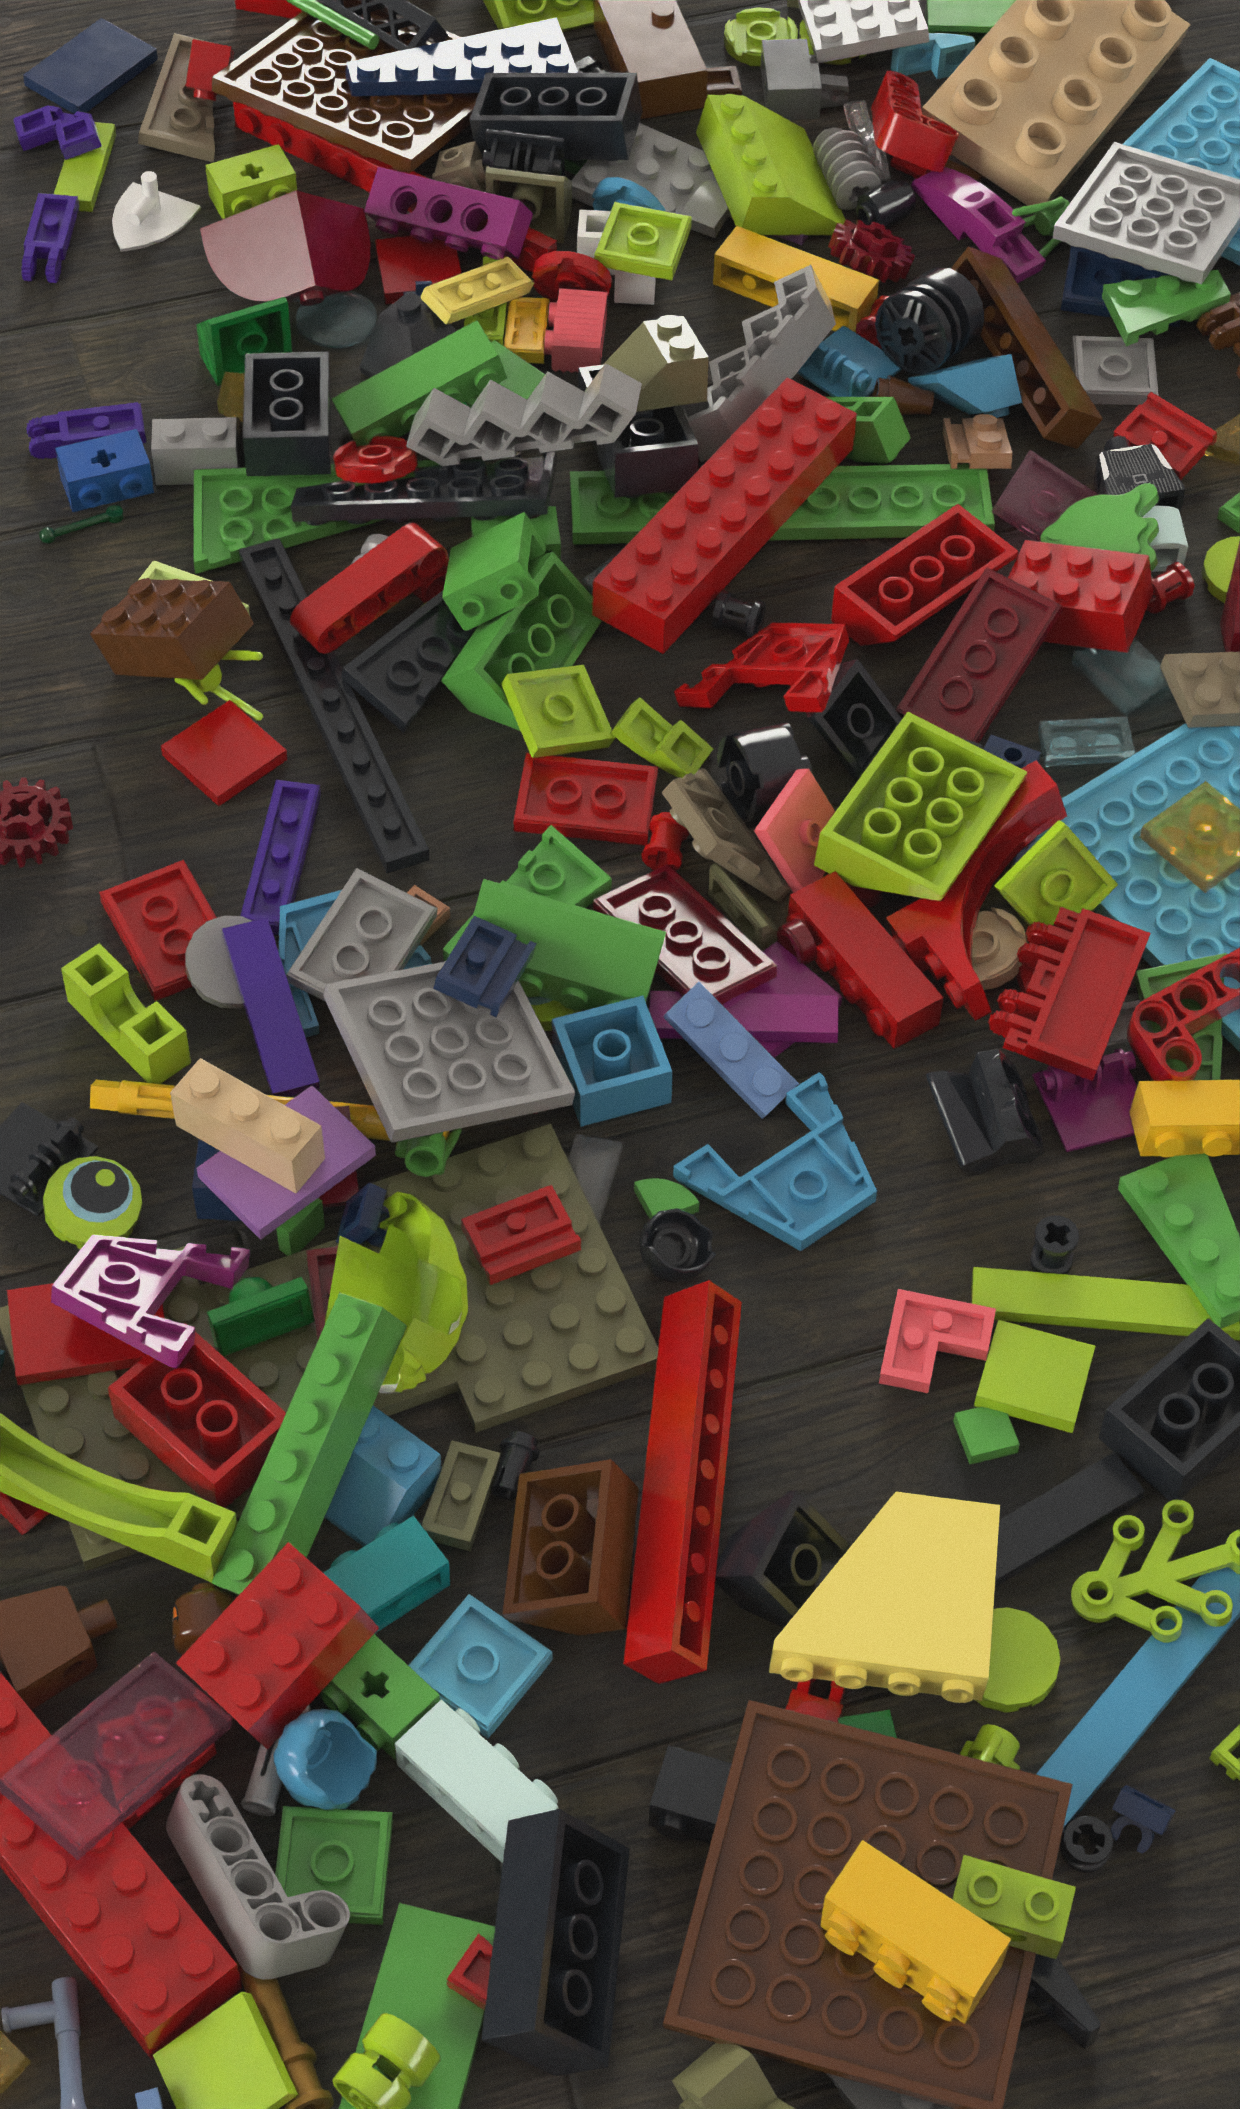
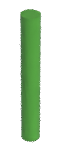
[287,0,379,50]

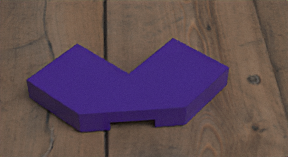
[13,105,102,160]

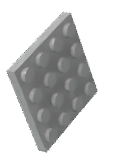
[1053,142,1240,285]
[323,961,575,1143]

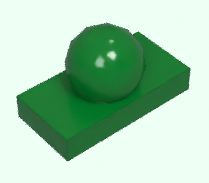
[207,1276,315,1356]

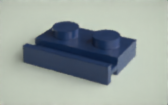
[433,916,537,1018]

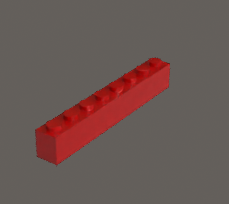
[623,1280,742,1684]

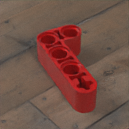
[871,70,959,172]
[290,523,449,654]
[1127,948,1240,1081]

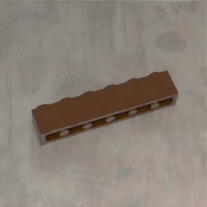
[951,246,1103,449]

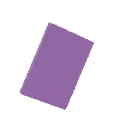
[197,1086,376,1240]

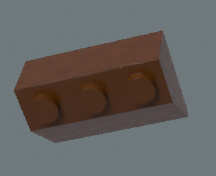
[502,1459,639,1636]

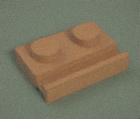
[942,414,1012,469]

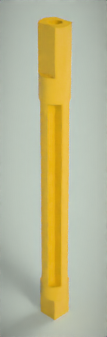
[90,1079,449,1141]

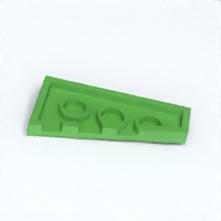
[443,825,612,961]
[1118,1153,1240,1329]

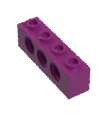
[364,167,533,260]

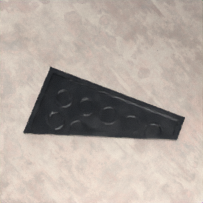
[291,451,557,525]

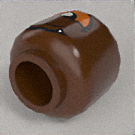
[172,1583,236,1655]

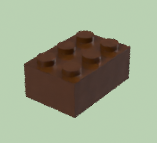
[90,578,254,680]

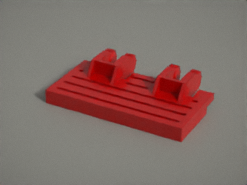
[988,907,1151,1081]

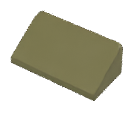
[708,863,778,952]

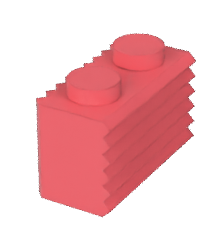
[544,288,608,373]

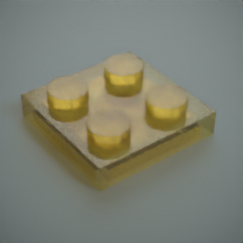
[1140,781,1240,893]

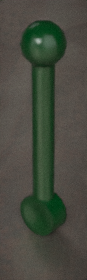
[39,505,124,544]

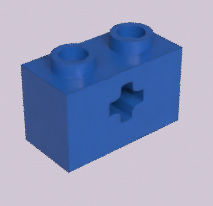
[55,429,154,512]

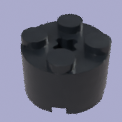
[717,722,813,822]

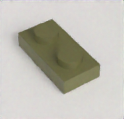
[422,1440,501,1552]

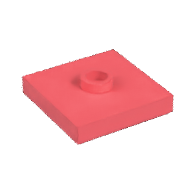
[754,769,835,893]

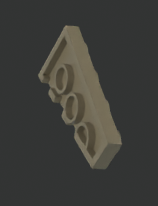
[138,33,215,163]

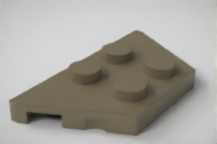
[662,768,792,902]

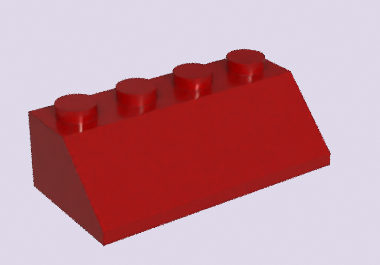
[831,504,1019,646]

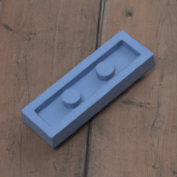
[663,982,799,1119]

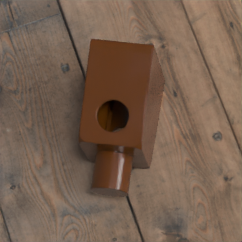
[0,1585,118,1710]

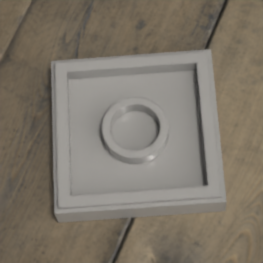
[1071,336,1159,405]

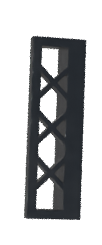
[316,0,448,51]

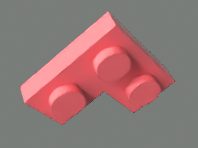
[879,1289,996,1393]

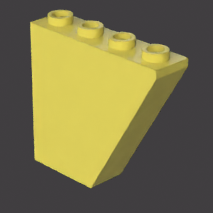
[769,1492,1000,1703]

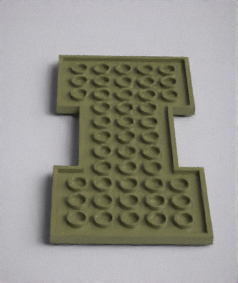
[0,1124,658,1571]

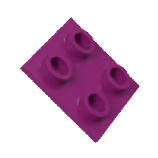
[1032,1048,1137,1152]

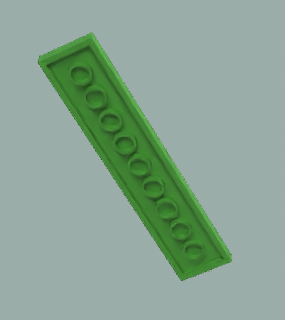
[570,464,995,544]

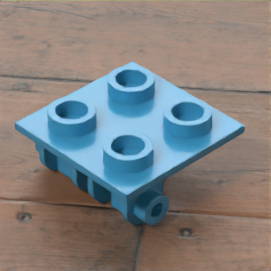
[797,325,902,397]

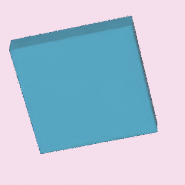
[408,1594,553,1739]

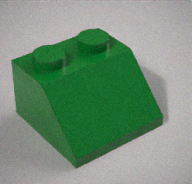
[196,297,292,386]

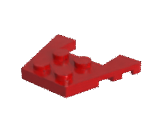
[674,623,849,712]

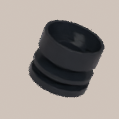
[875,267,985,374]

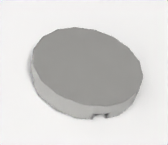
[185,916,251,1009]

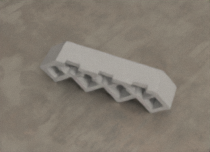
[681,265,836,462]
[406,363,642,466]

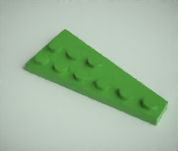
[194,460,440,574]

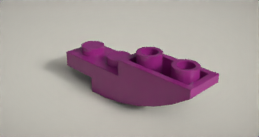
[911,167,1046,283]

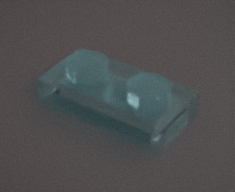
[1038,717,1135,766]

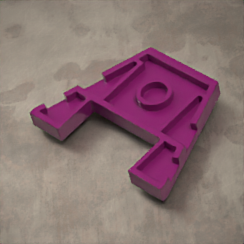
[51,1235,250,1369]

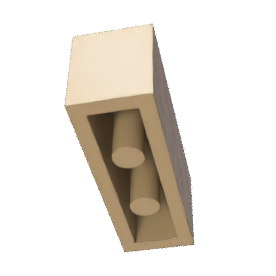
[170,1058,325,1193]

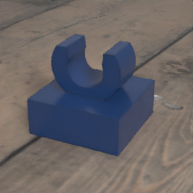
[336,1182,390,1247]
[1111,1785,1176,1854]

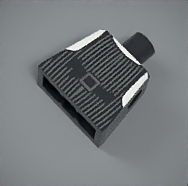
[1094,436,1185,512]

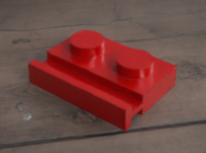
[1114,392,1217,480]
[461,1184,581,1285]

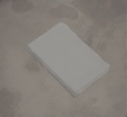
[286,868,438,1002]

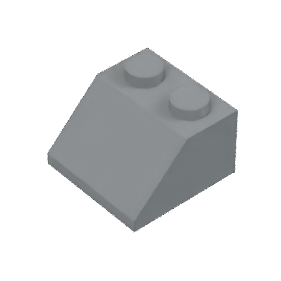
[151,417,241,485]

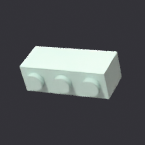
[395,1699,558,1863]

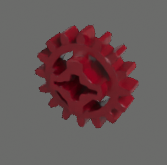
[828,220,915,283]
[0,777,73,868]

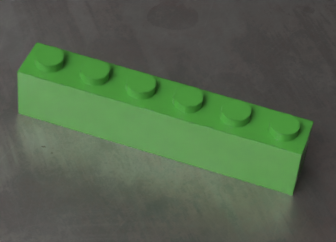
[212,1292,407,1597]

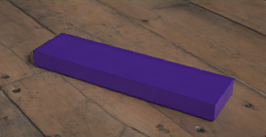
[240,780,321,935]
[222,917,320,1097]

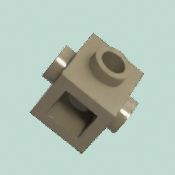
[432,141,489,192]

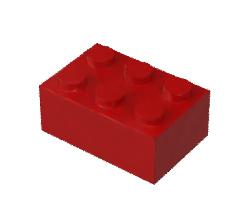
[1008,540,1153,653]
[108,1323,286,1508]
[176,1542,379,1750]

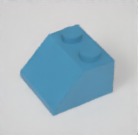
[324,1406,441,1547]

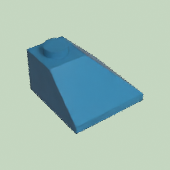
[908,354,1022,418]

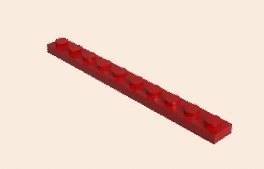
[233,102,557,272]

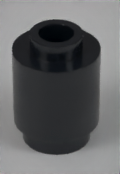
[856,180,916,227]

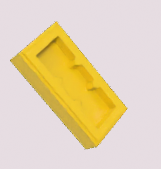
[504,297,549,364]

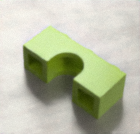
[61,943,191,1084]

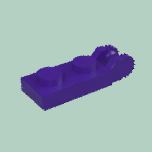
[21,193,79,283]
[26,402,146,459]

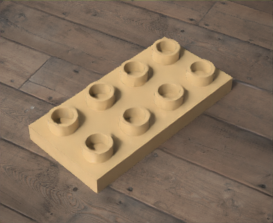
[922,0,1191,206]

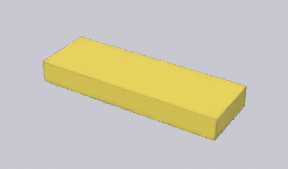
[420,257,534,325]

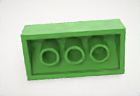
[441,551,602,731]
[473,879,666,1010]

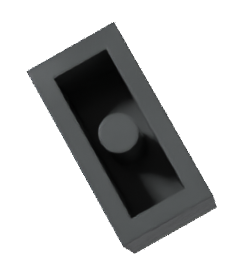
[760,39,849,120]

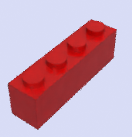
[786,871,944,1049]

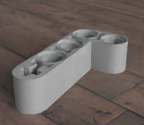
[166,1774,350,1980]

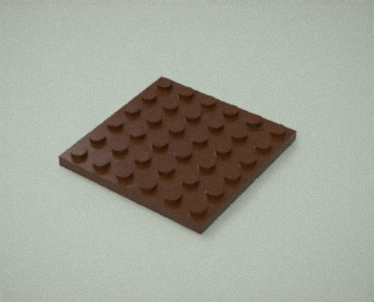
[212,0,479,173]
[663,1700,1073,2109]

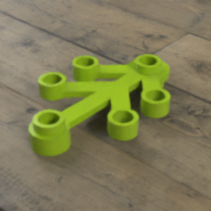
[1071,1500,1240,1643]

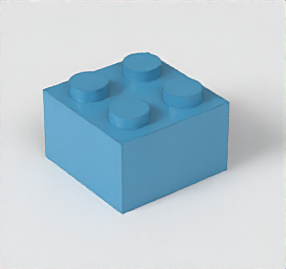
[552,996,673,1127]

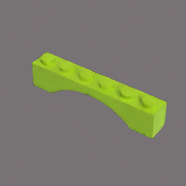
[0,1413,237,1583]

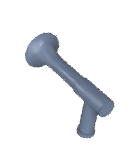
[1,1977,87,2109]

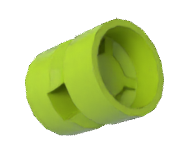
[332,2013,441,2109]

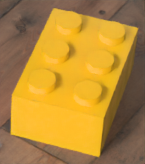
[820,1840,1011,2024]

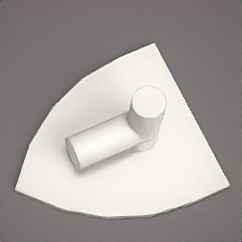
[112,171,201,252]

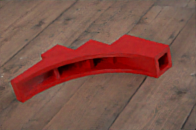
[886,760,1067,1021]

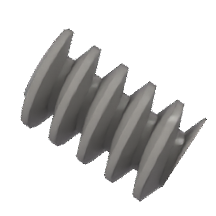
[813,127,881,210]

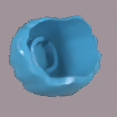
[273,1709,377,1810]

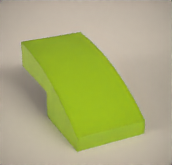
[610,697,713,778]

